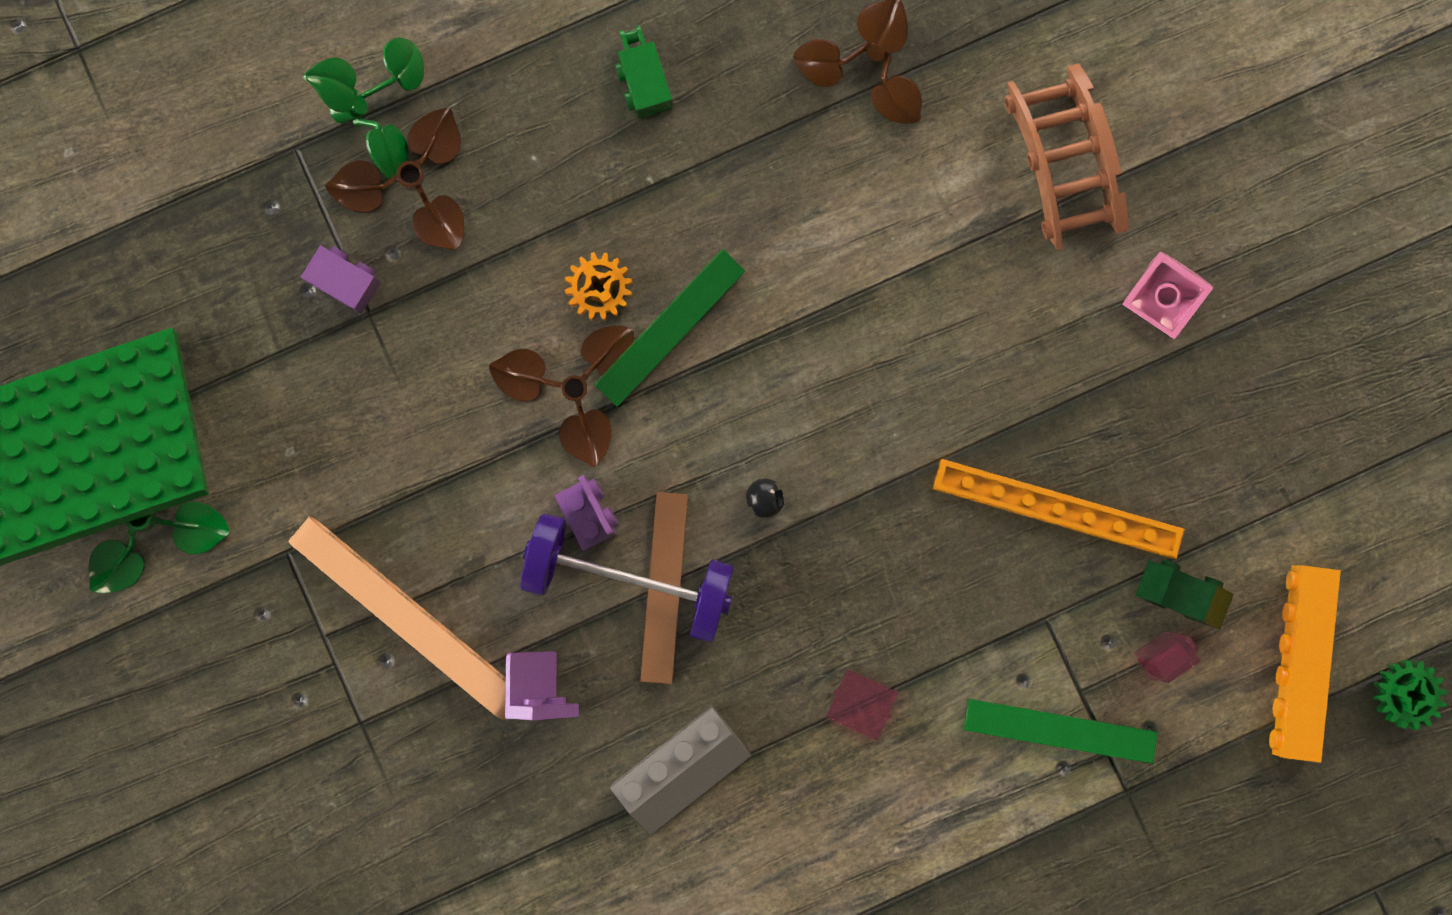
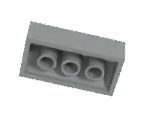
[610,705,751,835]

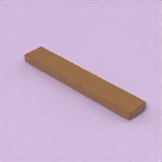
[640,492,688,684]

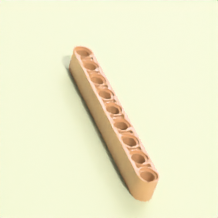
[289,516,506,721]

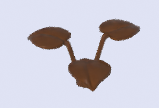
[793,0,922,124]
[325,108,464,250]
[489,326,634,467]

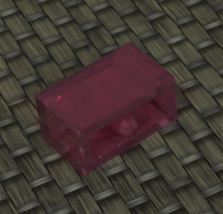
[1133,632,1201,683]

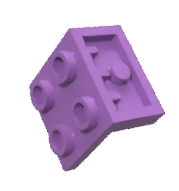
[554,475,619,551]
[505,651,579,720]

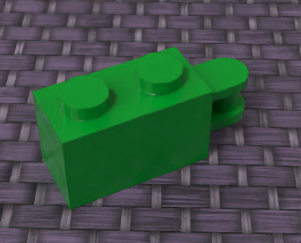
[615,25,673,119]

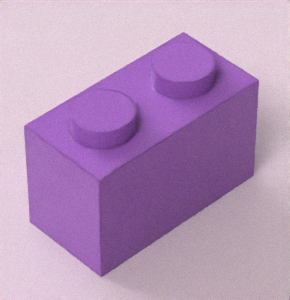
[301,245,381,314]

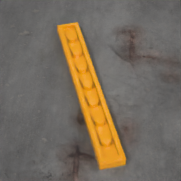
[932,459,1185,559]

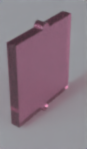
[826,669,898,740]

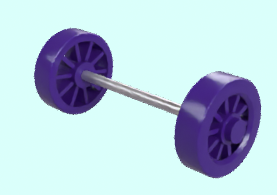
[520,513,734,643]

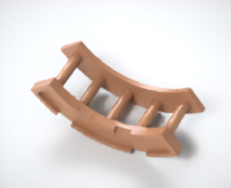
[1004,63,1129,250]

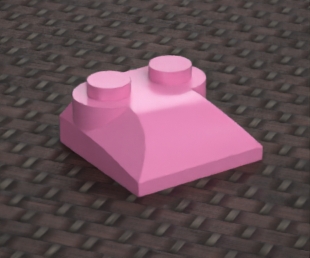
[1122,251,1213,339]

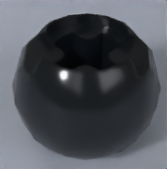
[746,478,784,518]

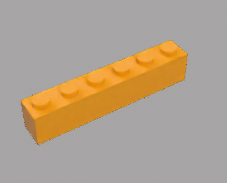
[1269,565,1341,763]

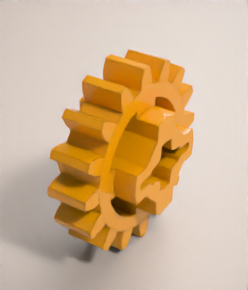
[565,252,633,322]

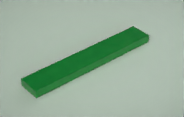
[593,249,745,407]
[963,698,1158,764]

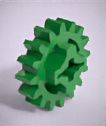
[1373,659,1448,730]

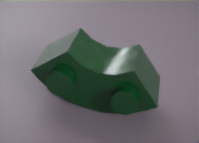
[1135,559,1234,630]

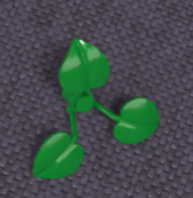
[303,37,424,179]
[88,501,230,594]

